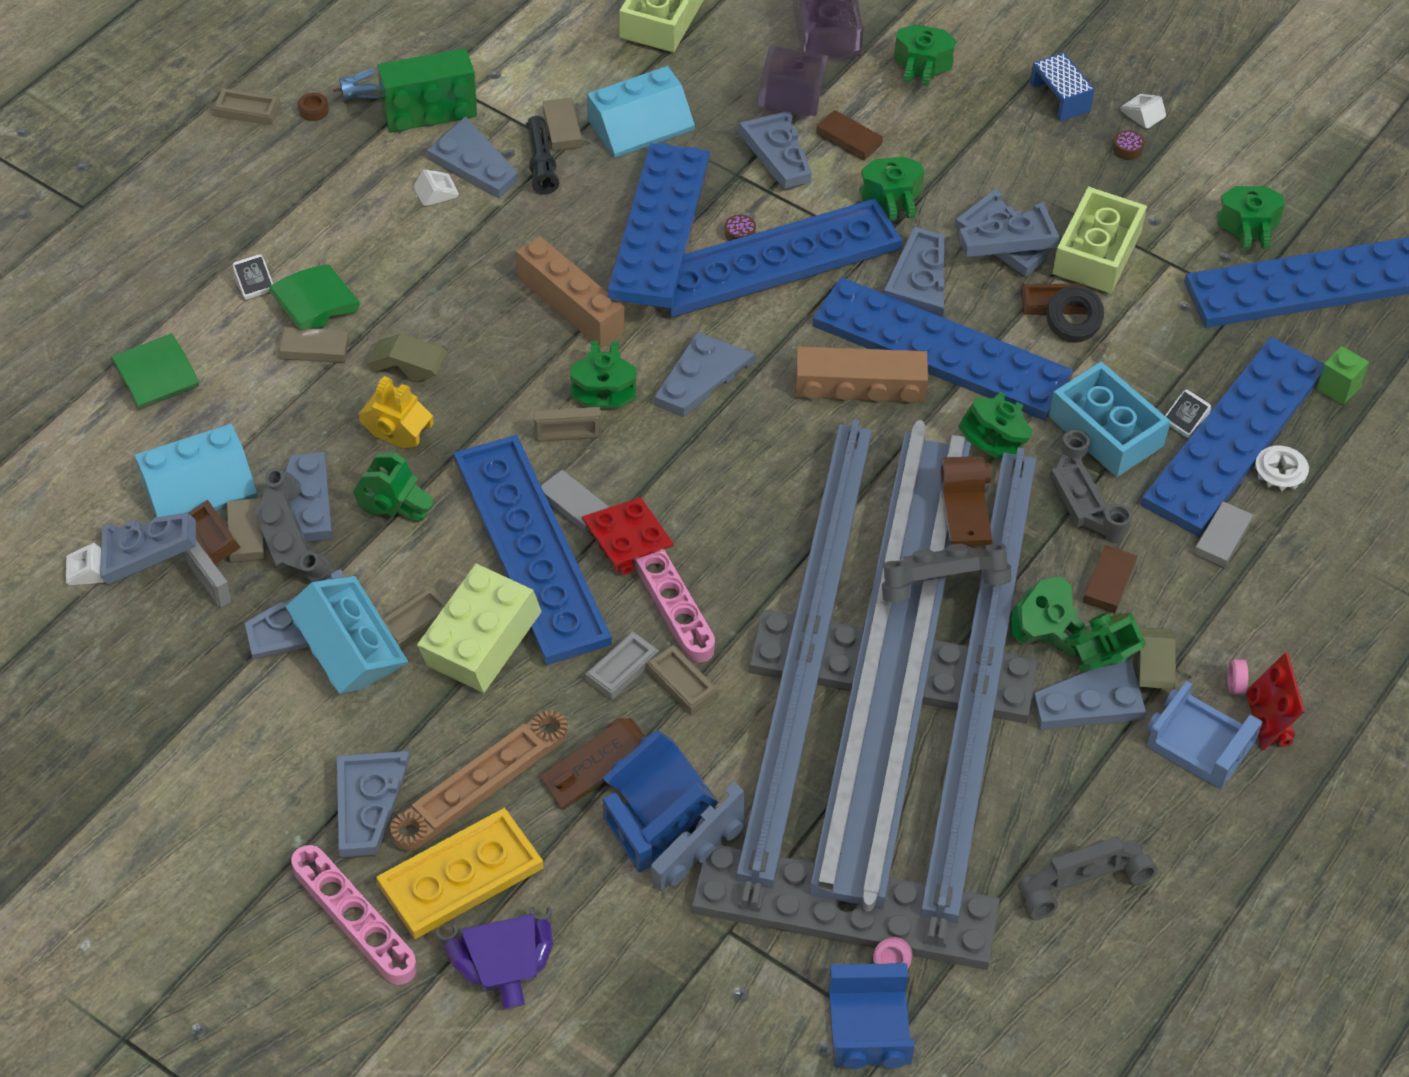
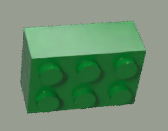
[377,48,477,133]

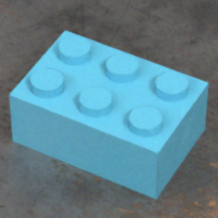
[1049,361,1170,477]

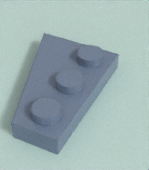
[738,110,812,189]
[955,188,1047,276]
[100,513,196,585]
[1033,655,1146,730]
[337,751,410,857]
[651,781,744,892]

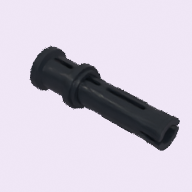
[526,116,560,194]

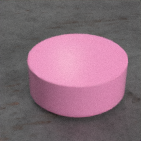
[1227,659,1248,695]
[873,937,913,969]

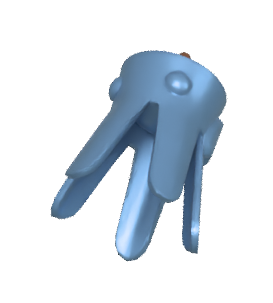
[332,69,379,101]

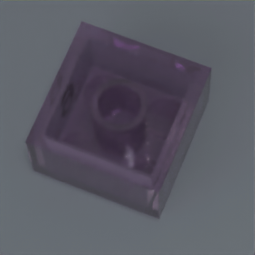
[757,45,829,116]

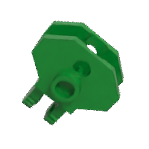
[894,24,956,86]
[859,156,924,220]
[1216,186,1285,249]
[570,340,636,409]
[958,391,1033,459]
[353,452,434,523]
[1009,576,1087,657]
[1066,612,1146,671]

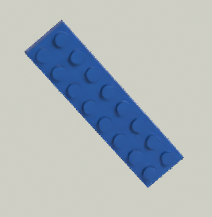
[608,143,710,308]
[666,198,902,317]
[1184,237,1409,328]
[813,277,1073,421]
[1141,337,1324,537]
[454,434,612,666]

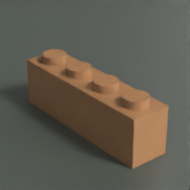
[516,236,624,348]
[795,346,928,402]

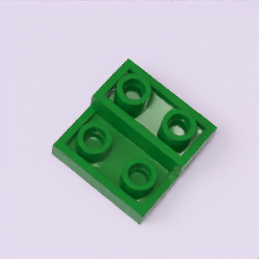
[269,264,360,330]
[111,333,199,410]

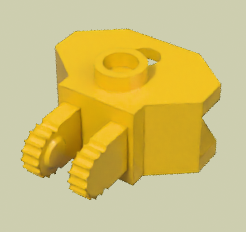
[359,376,434,449]

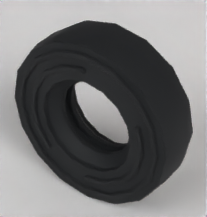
[1046,285,1104,342]

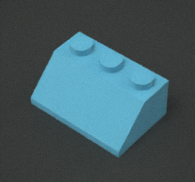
[587,66,695,158]
[135,424,258,517]
[286,576,408,694]

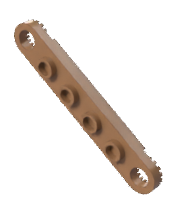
[390,710,568,851]

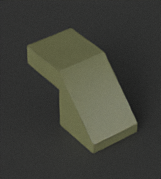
[366,333,447,382]
[1136,627,1176,689]

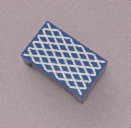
[1030,52,1095,121]

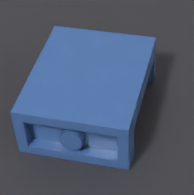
[1146,681,1263,790]

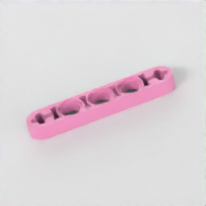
[633,550,715,663]
[291,845,417,985]

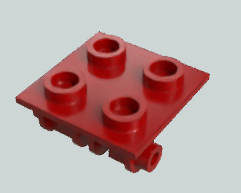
[582,497,674,575]
[1246,652,1305,750]

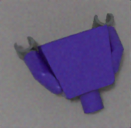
[436,907,553,1010]

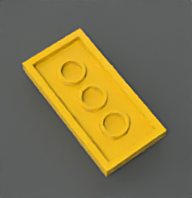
[376,807,544,940]

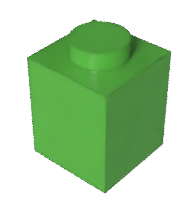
[1317,346,1369,406]

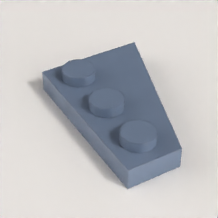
[427,116,518,199]
[959,202,1059,257]
[884,226,944,317]
[654,332,756,417]
[263,452,333,546]
[245,569,343,660]

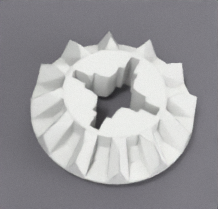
[1254,446,1309,491]

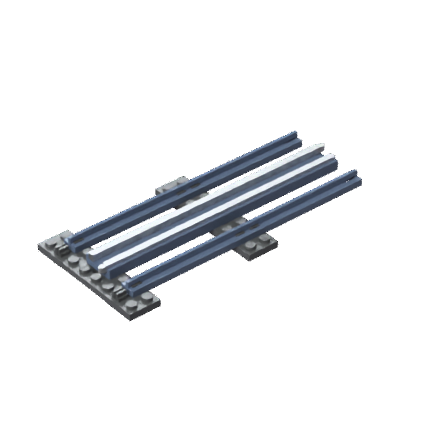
[692,419,1038,970]

